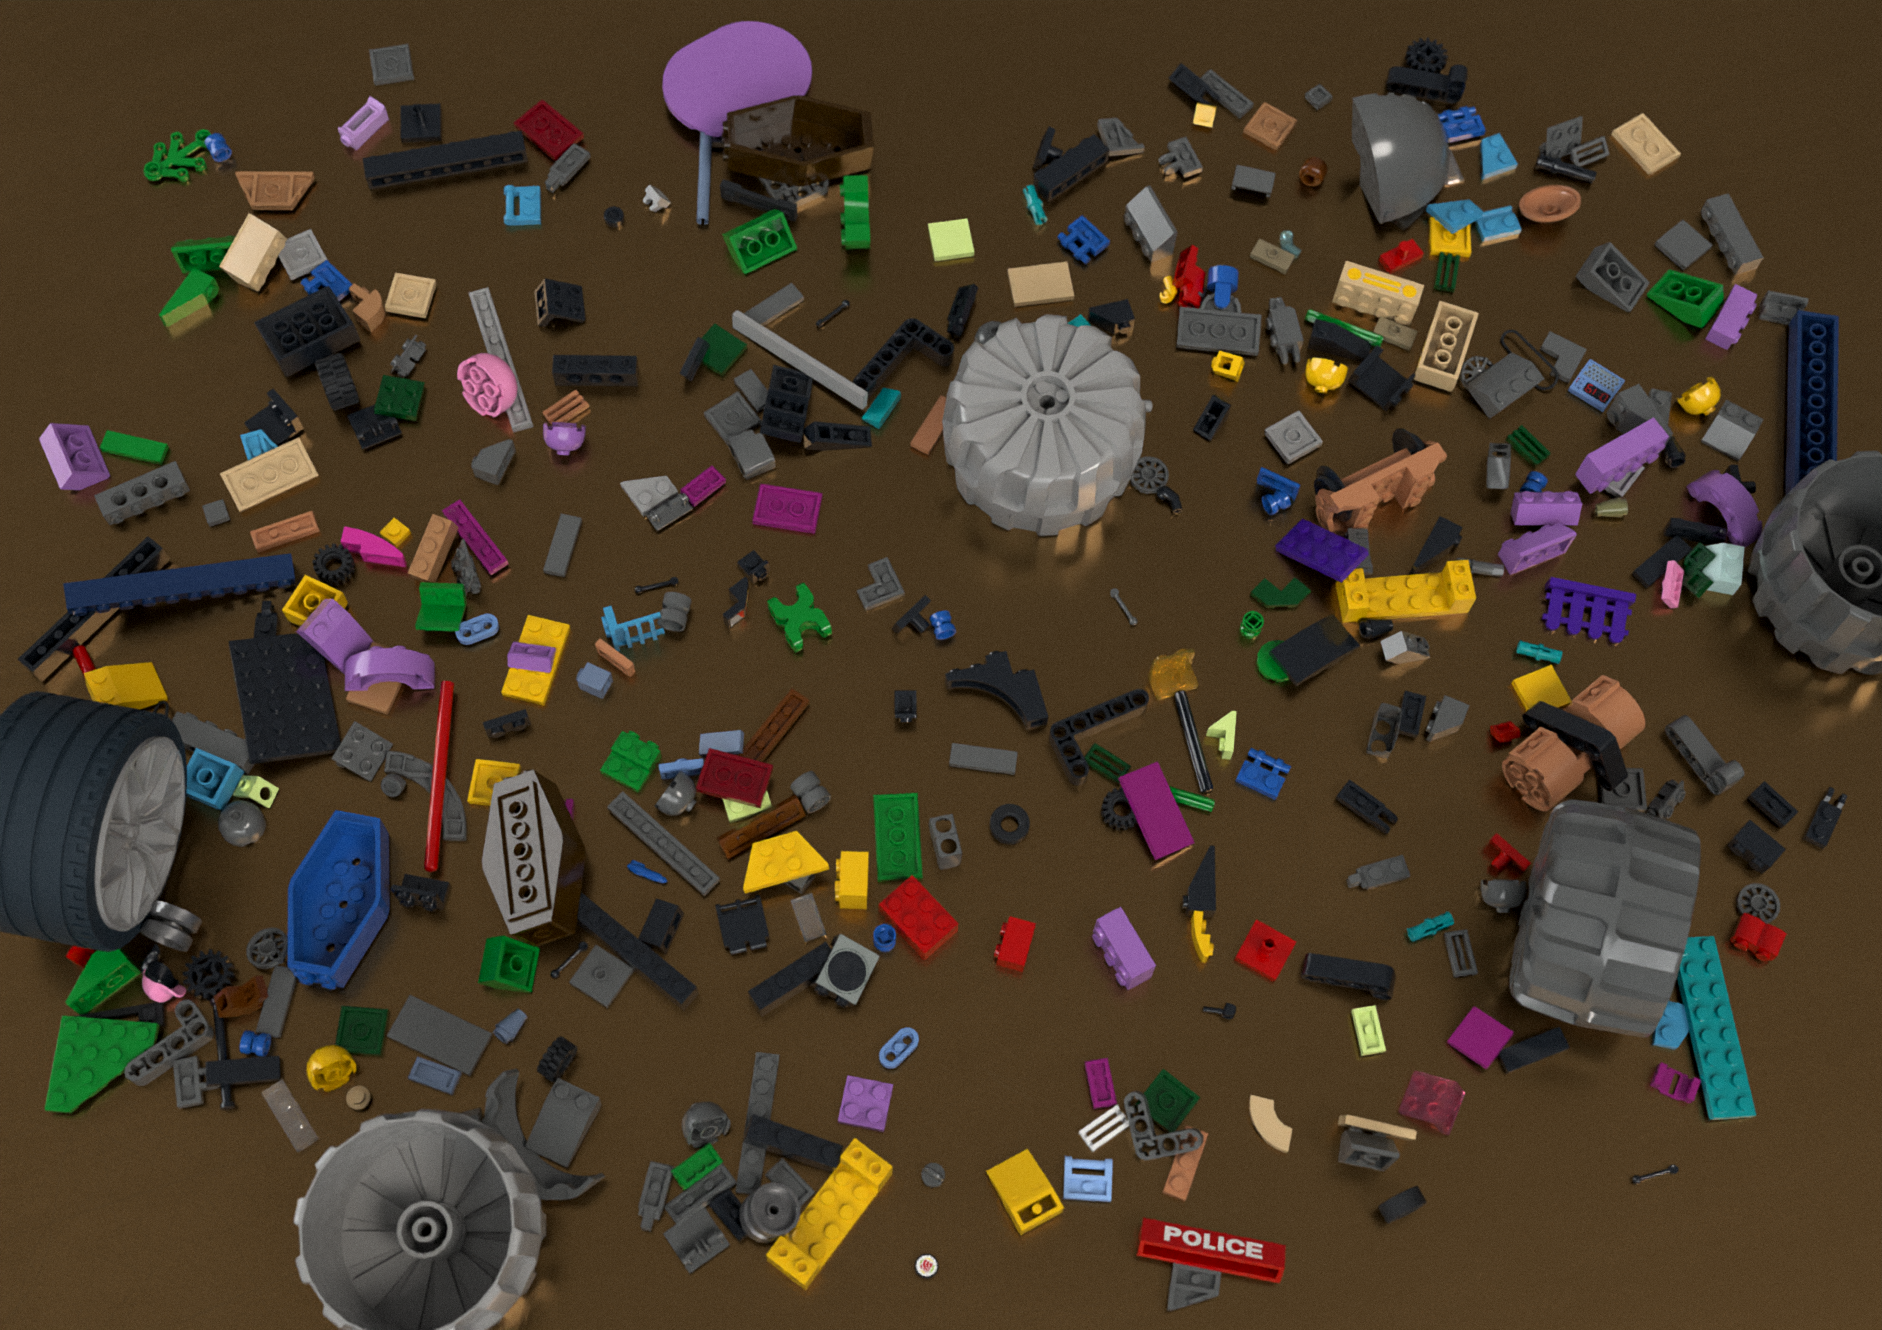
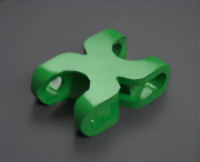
[767,582,832,652]

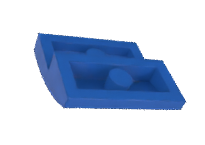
[1257,467,1301,500]

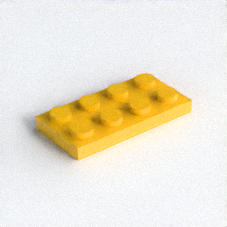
[501,615,571,706]

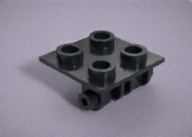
[347,404,402,450]

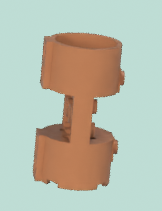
[1502,675,1645,811]

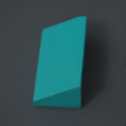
[862,387,901,429]

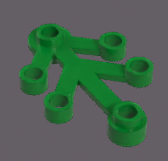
[143,129,211,182]

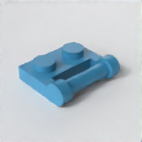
[504,185,541,226]

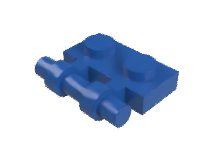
[1438,106,1486,143]
[1057,215,1110,264]
[301,260,353,301]
[1235,748,1291,800]

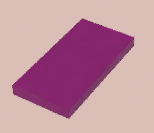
[1118,762,1195,860]

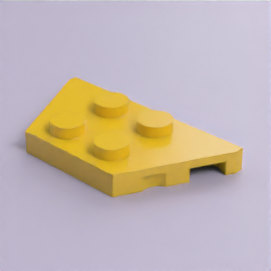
[743,831,829,893]

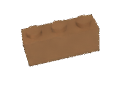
[408,514,459,583]

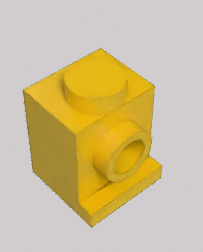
[1211,351,1245,382]

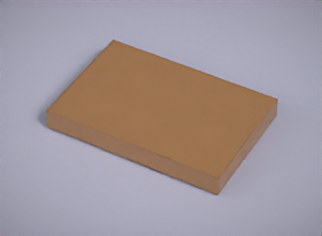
[346,642,402,715]

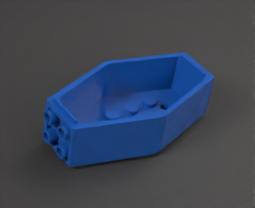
[288,810,390,990]

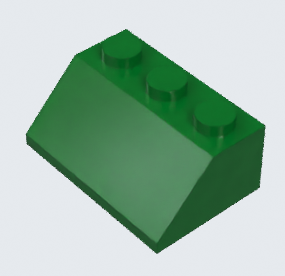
[722,209,798,274]
[171,236,236,274]

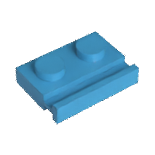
[1475,206,1521,242]

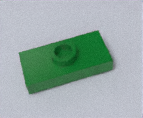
[670,1143,723,1191]

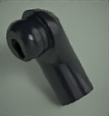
[1157,486,1183,513]

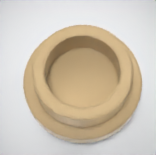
[346,1086,371,1110]

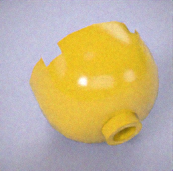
[1305,358,1348,393]
[1677,376,1721,416]
[306,1045,356,1092]

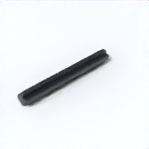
[1174,690,1213,793]

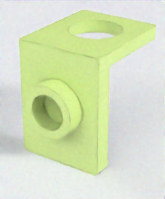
[233,775,279,808]

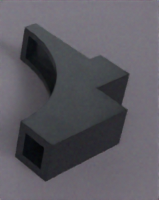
[945,651,1048,730]

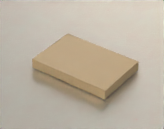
[1612,113,1681,175]
[1007,262,1074,307]
[1338,1115,1417,1141]

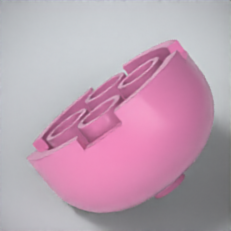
[457,353,517,417]

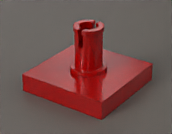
[1234,919,1296,982]

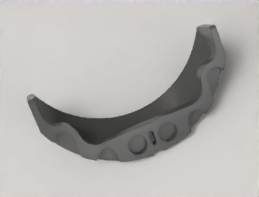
[482,1068,605,1200]

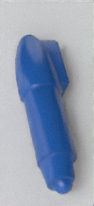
[627,860,667,884]

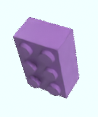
[1092,907,1156,991]

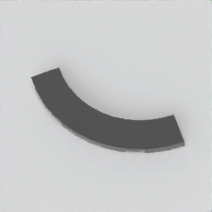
[384,751,467,841]

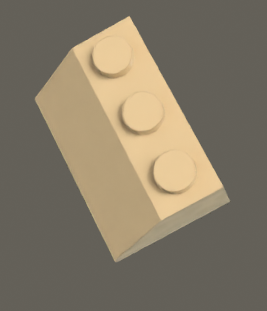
[219,214,287,292]

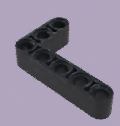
[853,318,954,400]
[1049,689,1149,786]
[1522,701,1628,791]

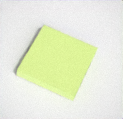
[928,219,974,261]

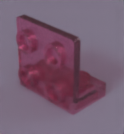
[1399,1071,1465,1135]

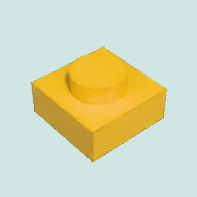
[1193,103,1216,127]
[379,518,411,548]

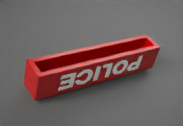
[1137,1218,1285,1283]

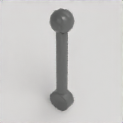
[1110,588,1138,626]

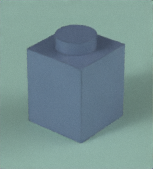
[576,662,613,699]

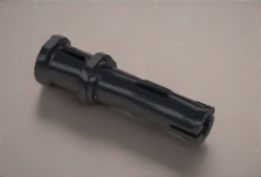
[1534,152,1597,184]

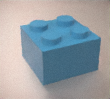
[186,748,244,811]

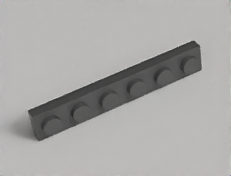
[607,791,720,896]
[736,1052,780,1195]

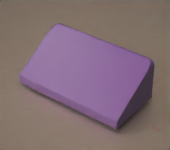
[507,642,556,673]

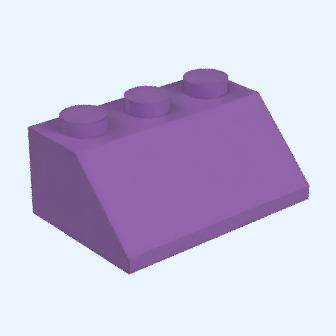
[39,423,110,490]
[1498,523,1577,575]

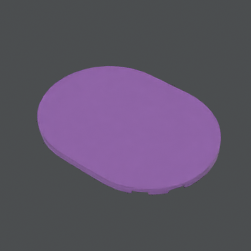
[663,21,812,137]

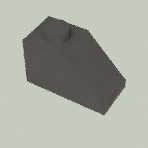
[471,439,516,485]

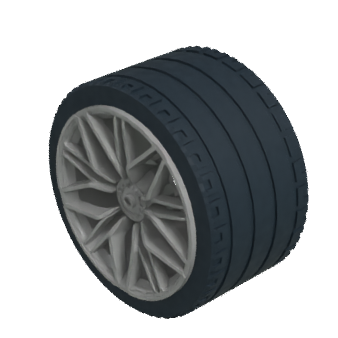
[0,691,187,952]

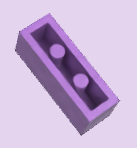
[1705,284,1757,350]
[1510,491,1582,525]

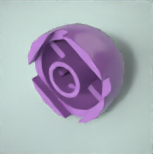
[543,422,586,455]

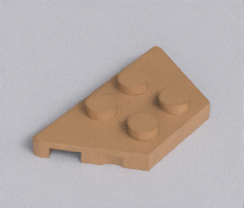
[235,171,315,210]

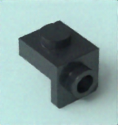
[894,690,917,722]

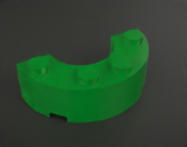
[840,175,870,249]

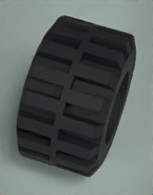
[315,353,359,411]

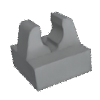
[643,185,671,212]

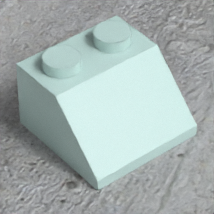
[1701,543,1744,595]

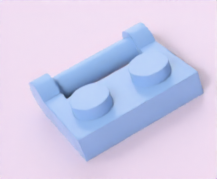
[1063,1156,1112,1202]

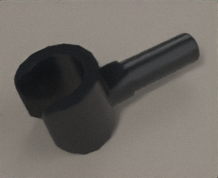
[1203,1003,1237,1020]

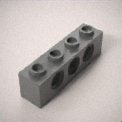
[94,461,190,525]

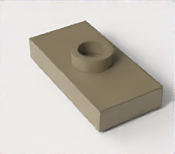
[1250,239,1295,274]
[1373,316,1418,351]

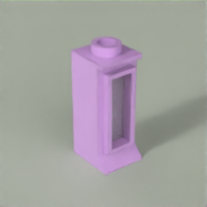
[338,96,389,150]

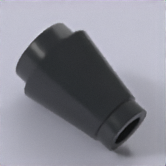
[1664,436,1686,468]
[1359,618,1393,639]

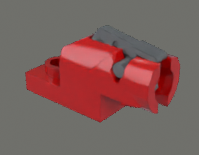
[1172,245,1207,309]

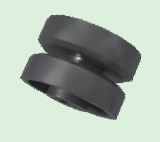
[140,901,202,952]
[739,1182,801,1243]

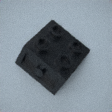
[534,278,585,327]
[244,389,304,446]
[391,874,450,912]

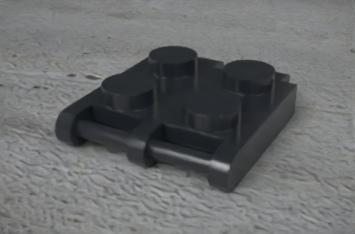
[715,894,769,955]

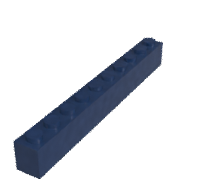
[63,553,296,616]

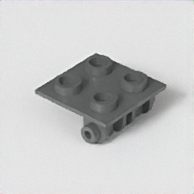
[1539,116,1583,158]
[451,539,481,595]
[331,721,393,782]
[663,1207,730,1273]

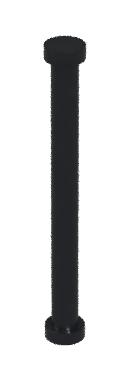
[210,998,235,1110]

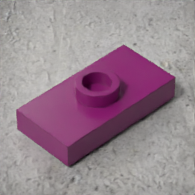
[680,466,726,507]
[1084,1058,1117,1109]

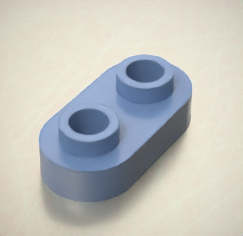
[455,614,499,645]
[879,1027,919,1069]

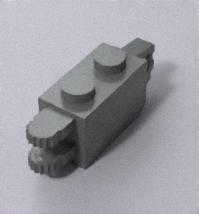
[1265,297,1304,364]

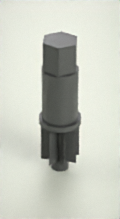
[1452,557,1504,577]

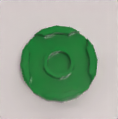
[1256,640,1290,682]

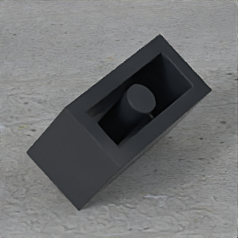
[1727,820,1786,874]

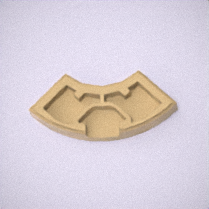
[1249,1095,1292,1153]

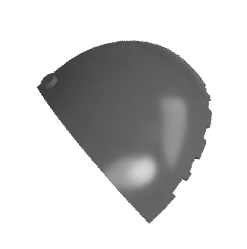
[1352,92,1450,224]

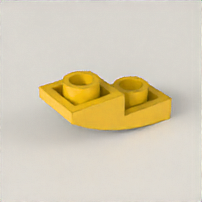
[1191,911,1214,963]

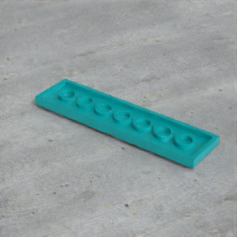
[1677,936,1756,1120]

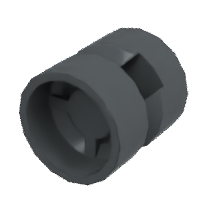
[657,592,692,631]
[790,771,831,813]

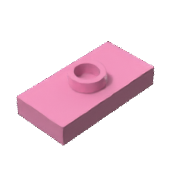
[1661,561,1684,608]

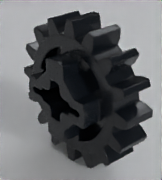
[1405,37,1448,74]
[182,949,236,1001]

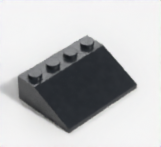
[254,286,361,377]

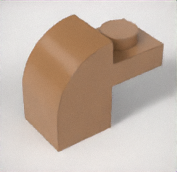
[349,283,386,332]

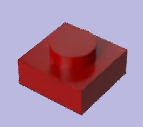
[1490,721,1520,742]

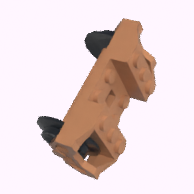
[1314,428,1447,535]

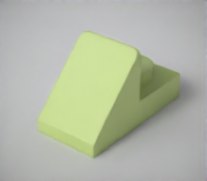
[1206,711,1237,760]

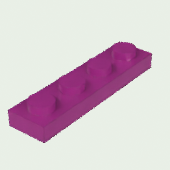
[442,499,508,576]

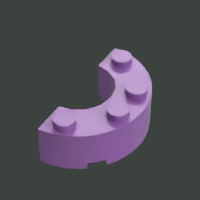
[1686,470,1762,548]
[345,646,435,691]

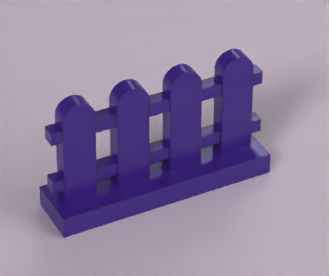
[1542,577,1636,644]

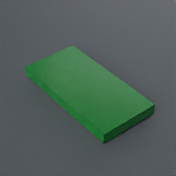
[873,793,923,882]

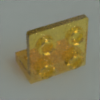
[1148,648,1199,700]

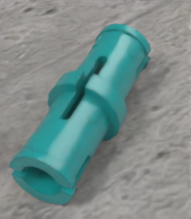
[1023,185,1047,225]
[1516,640,1563,664]
[1407,911,1454,942]

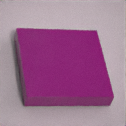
[1448,1006,1513,1070]

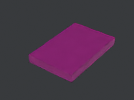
[752,483,823,534]

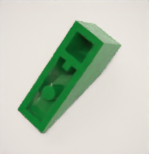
[159,268,220,327]

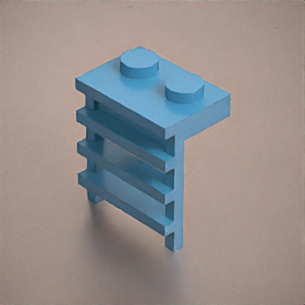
[601,606,665,651]

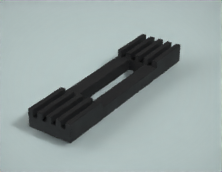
[720,179,798,222]
[75,1002,165,1027]

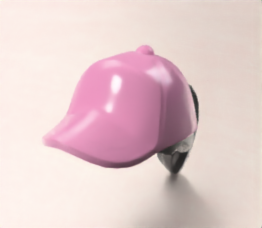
[140,944,186,1003]

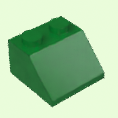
[478,935,540,993]

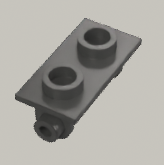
[390,335,426,378]
[646,493,693,531]
[1647,779,1686,820]

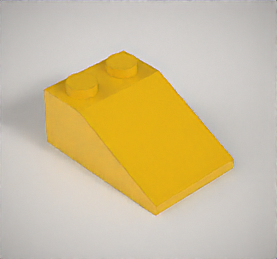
[84,662,168,709]

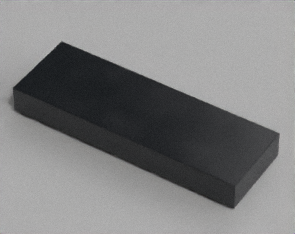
[1632,535,1692,588]
[1497,1027,1570,1074]
[206,1056,280,1087]

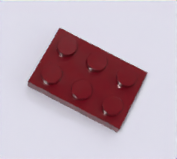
[514,99,584,162]
[696,748,774,809]

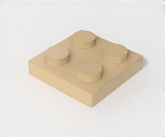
[385,273,436,318]

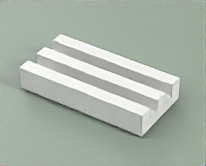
[1079,1105,1129,1152]

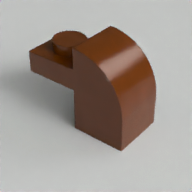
[214,976,269,1018]

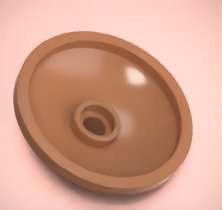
[1519,185,1581,223]

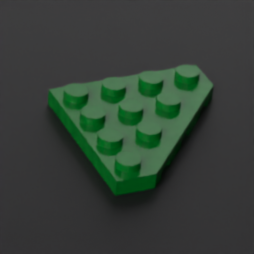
[44,1015,159,1113]

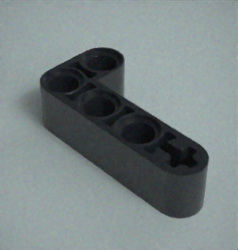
[1386,64,1468,103]
[1301,953,1396,1000]

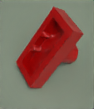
[1378,239,1424,274]
[1489,833,1531,873]

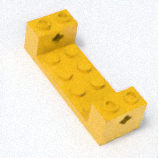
[1335,560,1476,623]
[766,1138,893,1290]

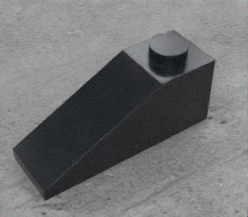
[1307,319,1372,362]
[803,421,872,451]
[1409,516,1463,575]
[1182,846,1216,917]

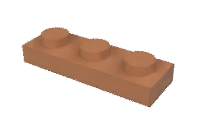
[1162,1125,1208,1202]

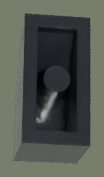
[1087,299,1135,334]

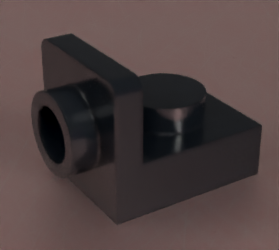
[737,550,770,583]

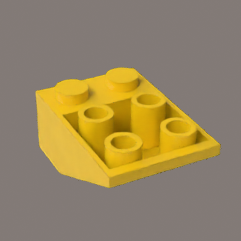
[986,1149,1064,1236]

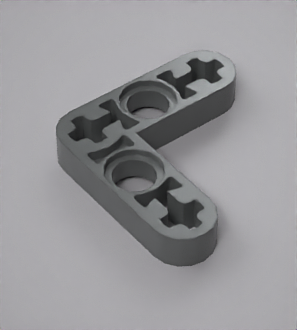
[759,177,829,207]
[1124,1091,1204,1160]

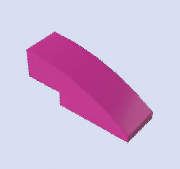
[340,526,407,567]

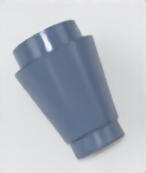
[493,1009,527,1044]

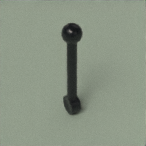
[816,300,850,328]
[634,577,679,594]
[550,941,588,978]
[1632,1164,1679,1184]

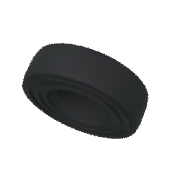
[990,804,1030,844]

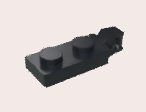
[947,284,978,338]
[1664,517,1726,544]
[254,601,279,638]

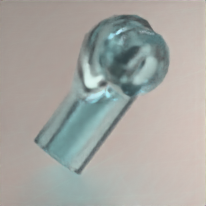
[1280,230,1302,258]

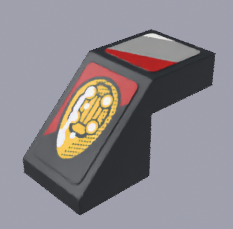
[723,577,749,629]

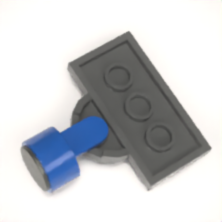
[1176,265,1261,356]

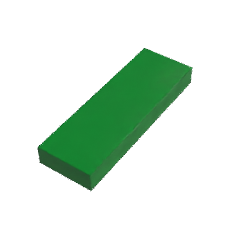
[100,430,169,465]

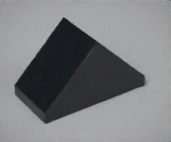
[1193,394,1231,440]

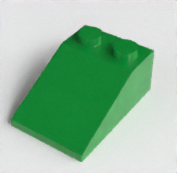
[1647,269,1724,328]
[66,948,141,1015]

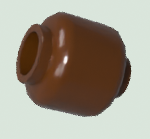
[1299,157,1328,187]

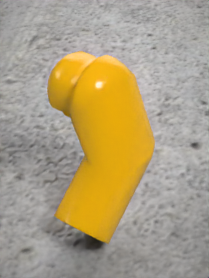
[1159,276,1178,303]

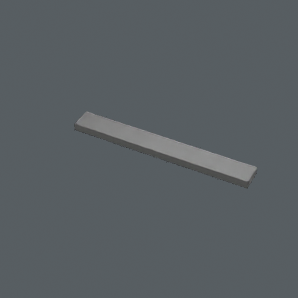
[469,287,533,433]
[732,310,868,410]

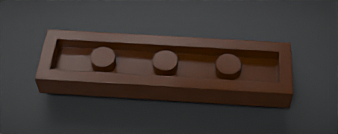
[738,688,810,762]
[717,794,806,859]

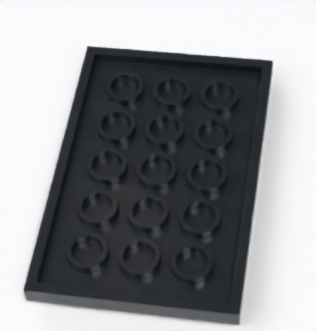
[228,633,341,764]

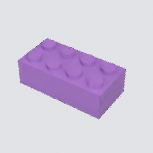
[1575,418,1669,494]

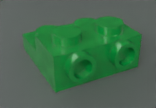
[600,731,662,793]

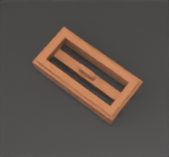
[542,390,589,426]
[595,639,635,677]

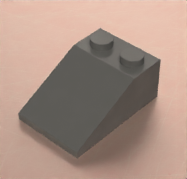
[1575,242,1650,312]
[1606,384,1673,454]
[525,1078,602,1168]
[1338,1128,1400,1172]

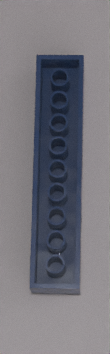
[1785,310,1839,496]

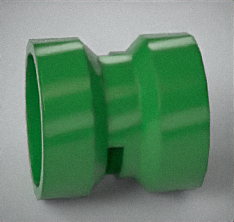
[1240,611,1264,639]

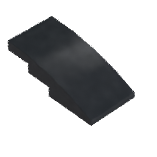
[760,365,813,443]
[1269,614,1360,687]

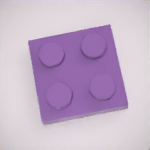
[838,1075,893,1132]

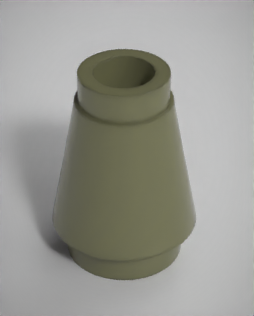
[1595,497,1628,518]

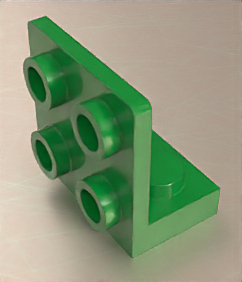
[415,582,467,632]

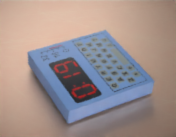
[1568,359,1625,412]

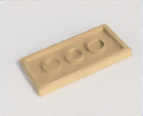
[220,438,319,512]

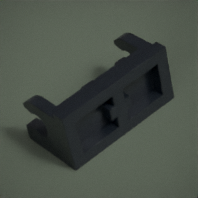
[638,898,684,954]

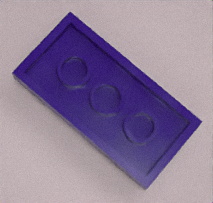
[1275,518,1369,583]

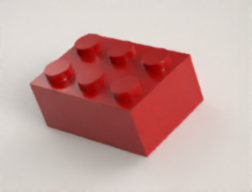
[878,875,959,961]

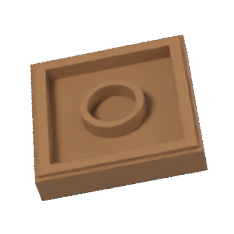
[1243,102,1298,151]

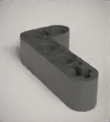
[1665,715,1744,795]
[125,1000,214,1086]

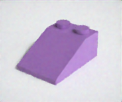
[296,599,374,675]

